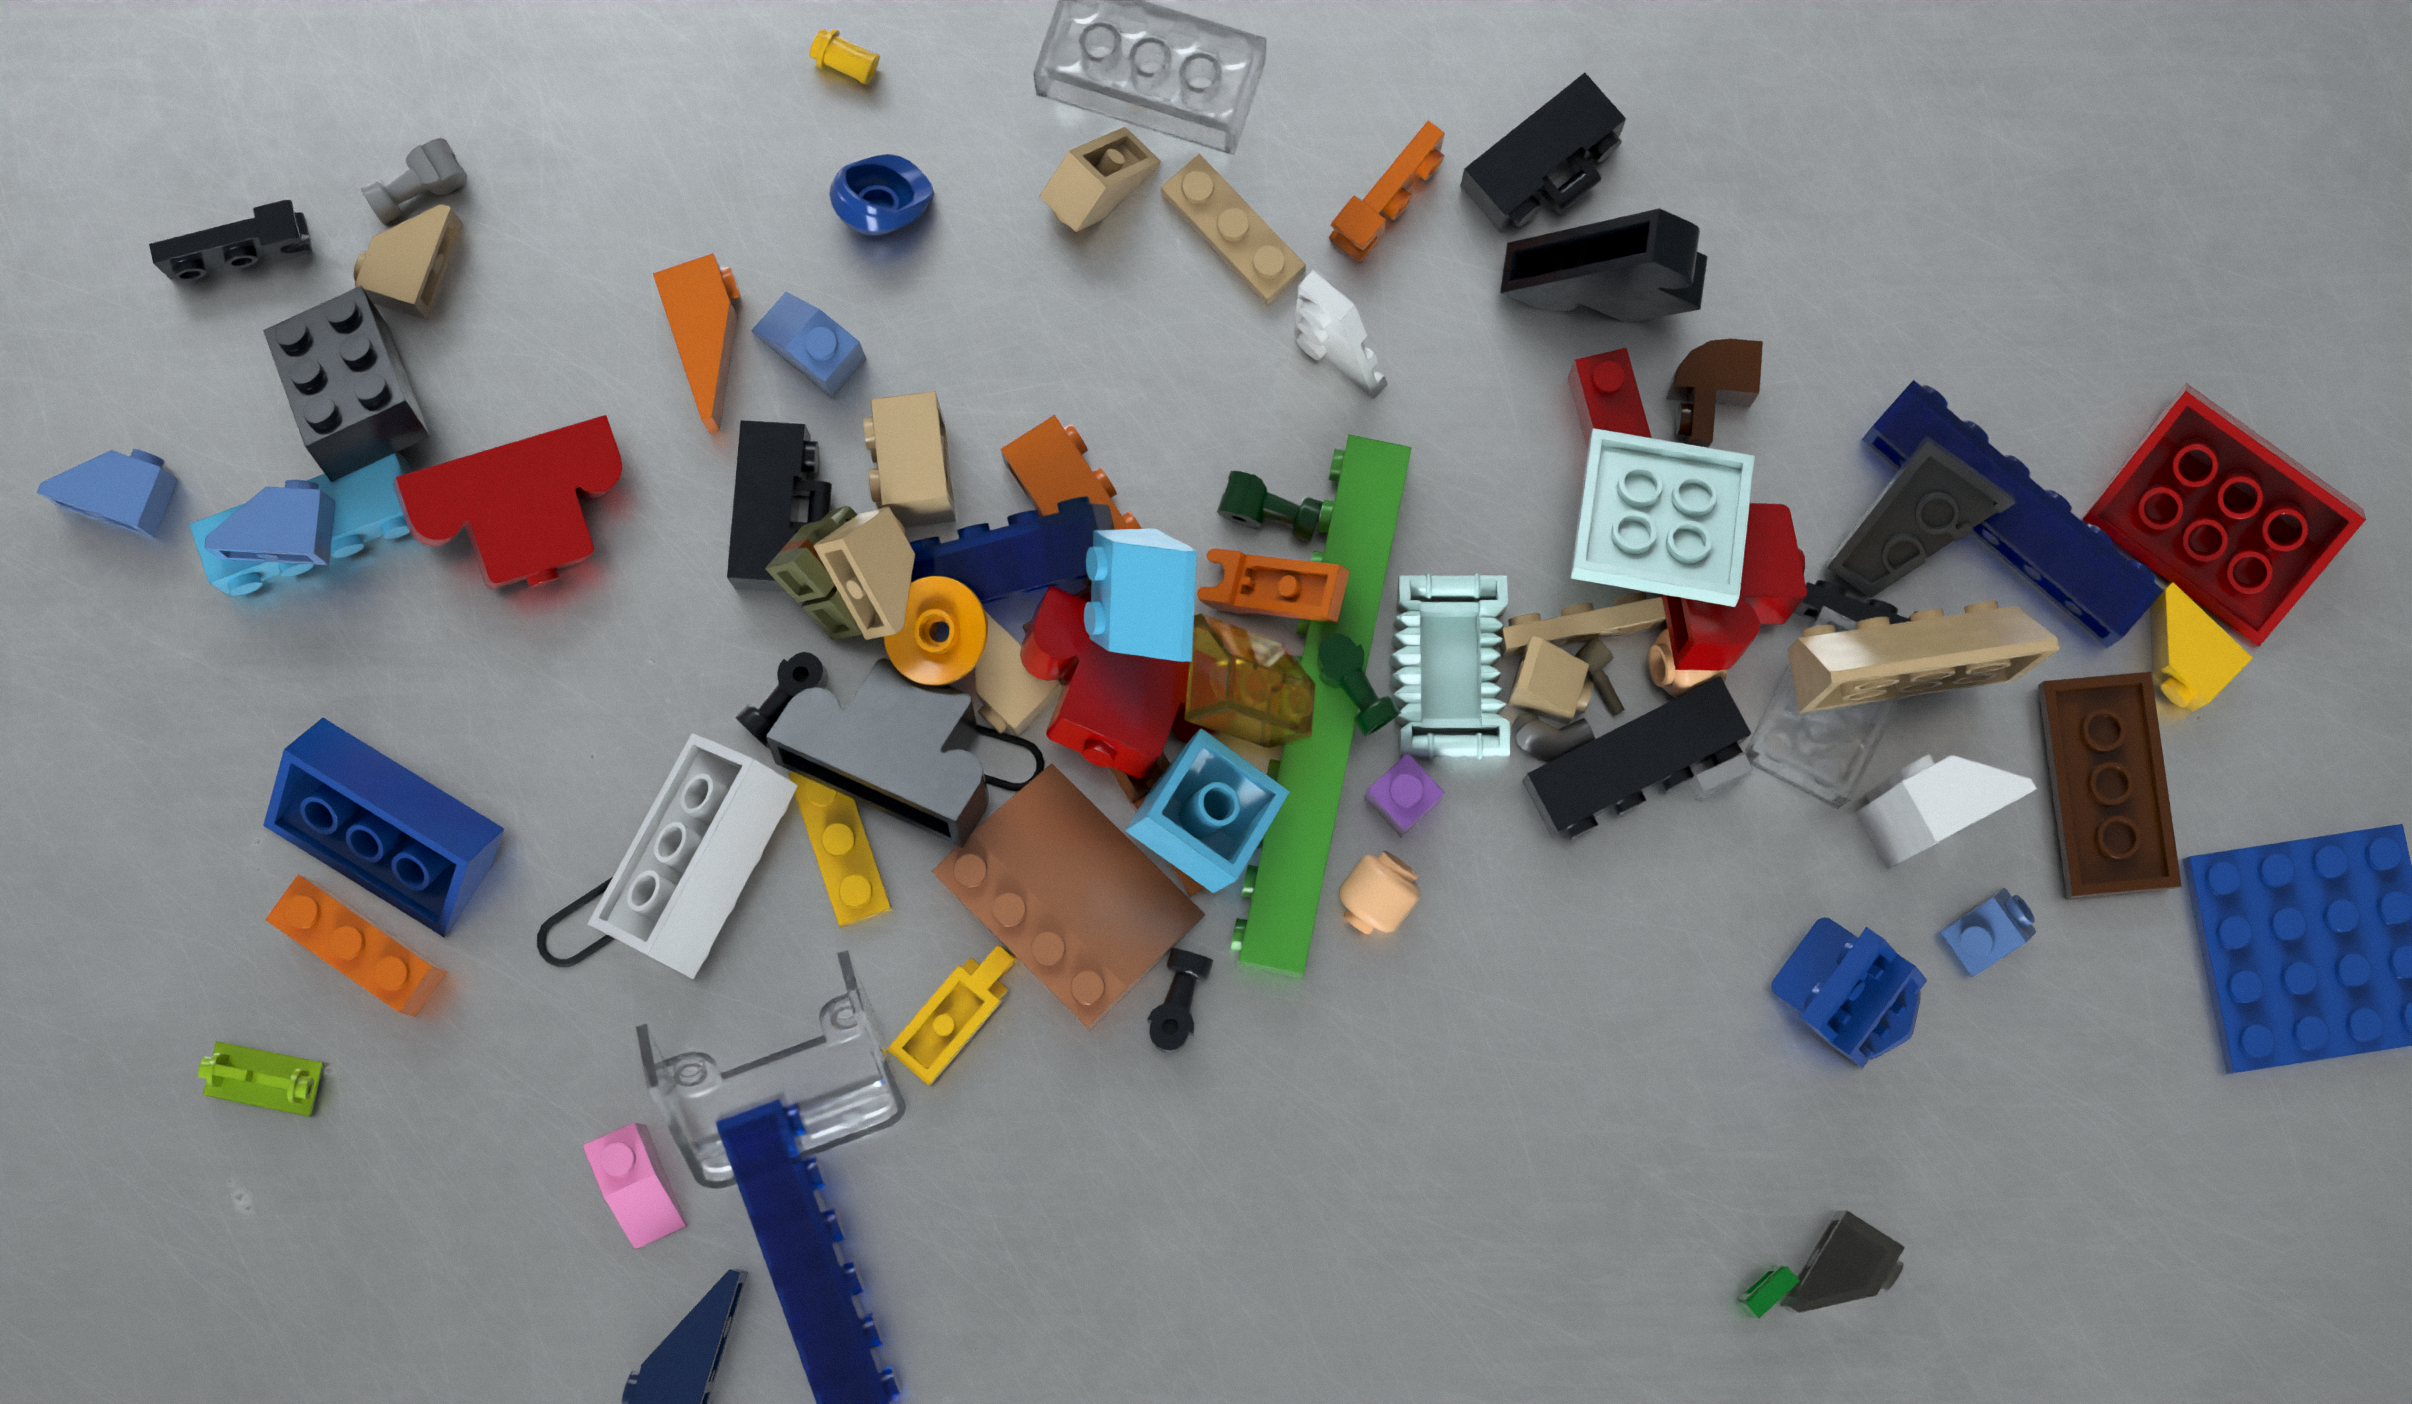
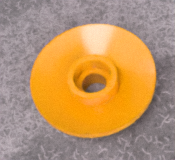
[883,576,988,686]

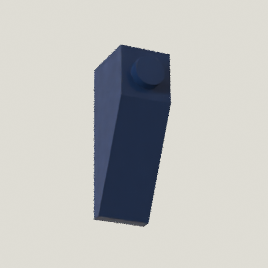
[622,1269,748,1404]

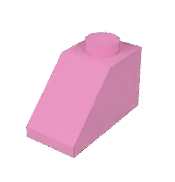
[582,1122,687,1249]

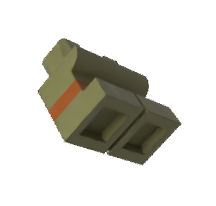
[765,506,862,640]

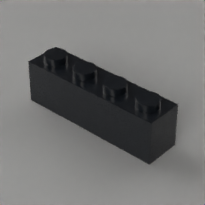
[1522,676,1752,840]

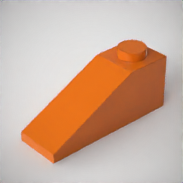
[653,253,741,433]

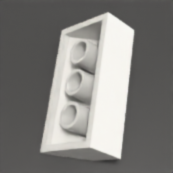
[587,733,798,979]
[1856,754,2037,869]

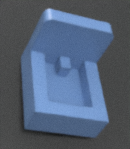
[1940,888,2036,977]

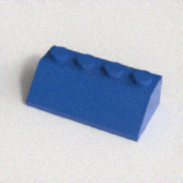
[263,718,504,937]

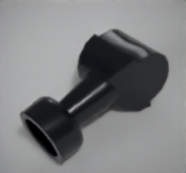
[735,652,828,747]
[1147,948,1213,1053]

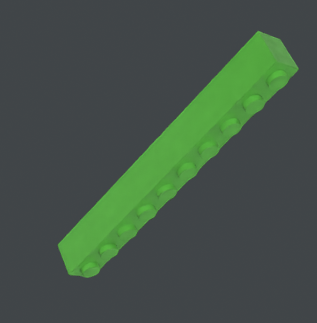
[1230,434,1412,979]

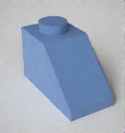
[751,292,866,398]
[37,449,178,538]
[204,480,335,565]

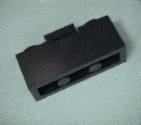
[1460,73,1626,231]
[727,420,832,592]

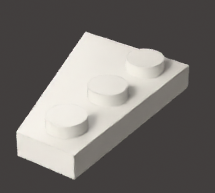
[1294,270,1387,399]

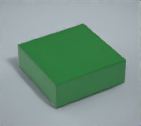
[1737,1265,1800,1319]

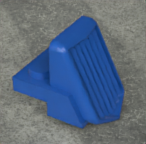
[1772,918,1927,1068]

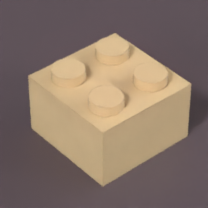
[863,391,956,528]

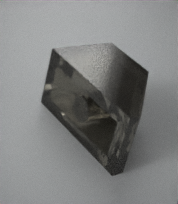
[1780,1210,1905,1313]

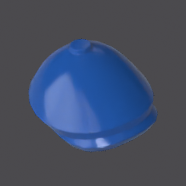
[829,154,935,236]

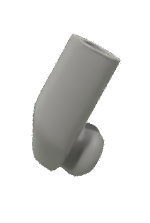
[1512,713,1595,761]

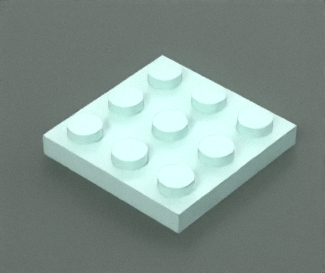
[1570,428,1755,607]

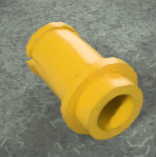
[809,28,880,85]

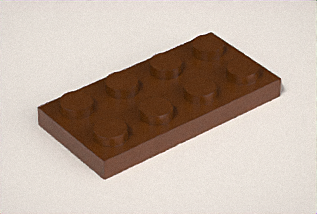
[2038,672,2181,898]

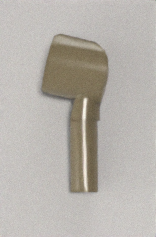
[1575,639,1625,715]

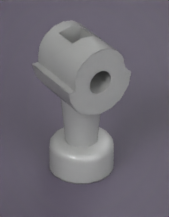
[361,139,467,225]

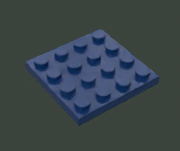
[2183,824,2412,1074]

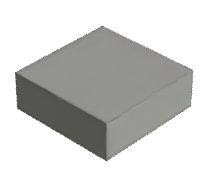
[1688,753,1753,800]

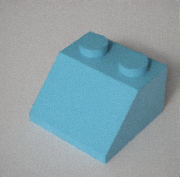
[1084,528,1197,662]
[1125,728,1290,893]

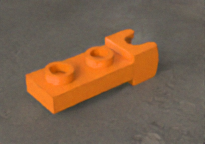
[1329,121,1445,263]
[1197,548,1350,623]

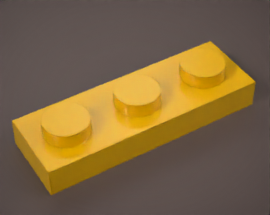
[788,772,893,928]

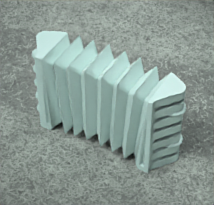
[1388,573,1511,759]

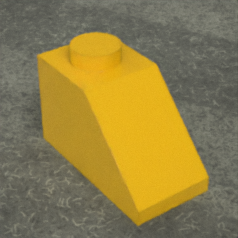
[2150,582,2253,712]

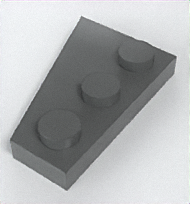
[1827,435,2016,598]

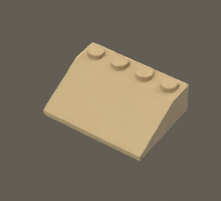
[1788,601,2060,713]

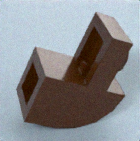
[1666,339,1763,448]

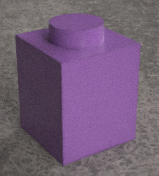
[1364,753,1445,838]

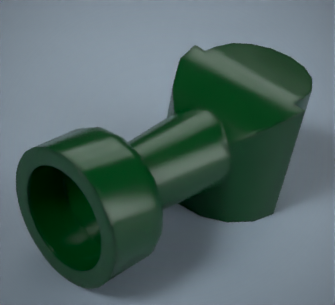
[1217,471,1323,542]
[1317,634,1401,737]

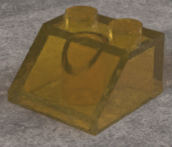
[1184,614,1316,748]

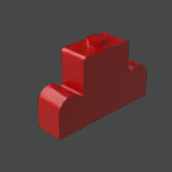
[393,415,622,589]
[1662,503,1807,671]
[1020,585,1249,778]

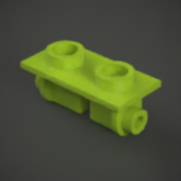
[198,1041,324,1117]

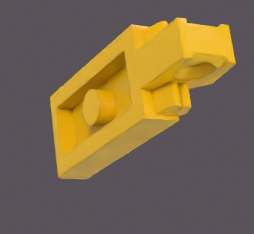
[887,944,1017,1086]

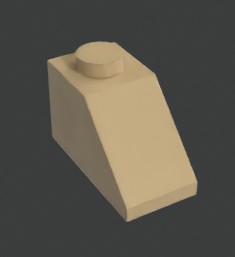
[1039,126,1161,232]
[353,204,463,320]
[813,506,915,640]
[975,611,1062,737]
[1506,635,1594,724]

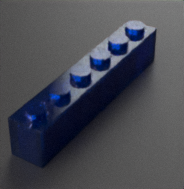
[1861,380,2164,648]
[715,1091,902,1404]

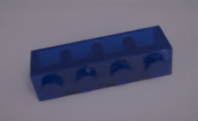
[909,496,1115,605]

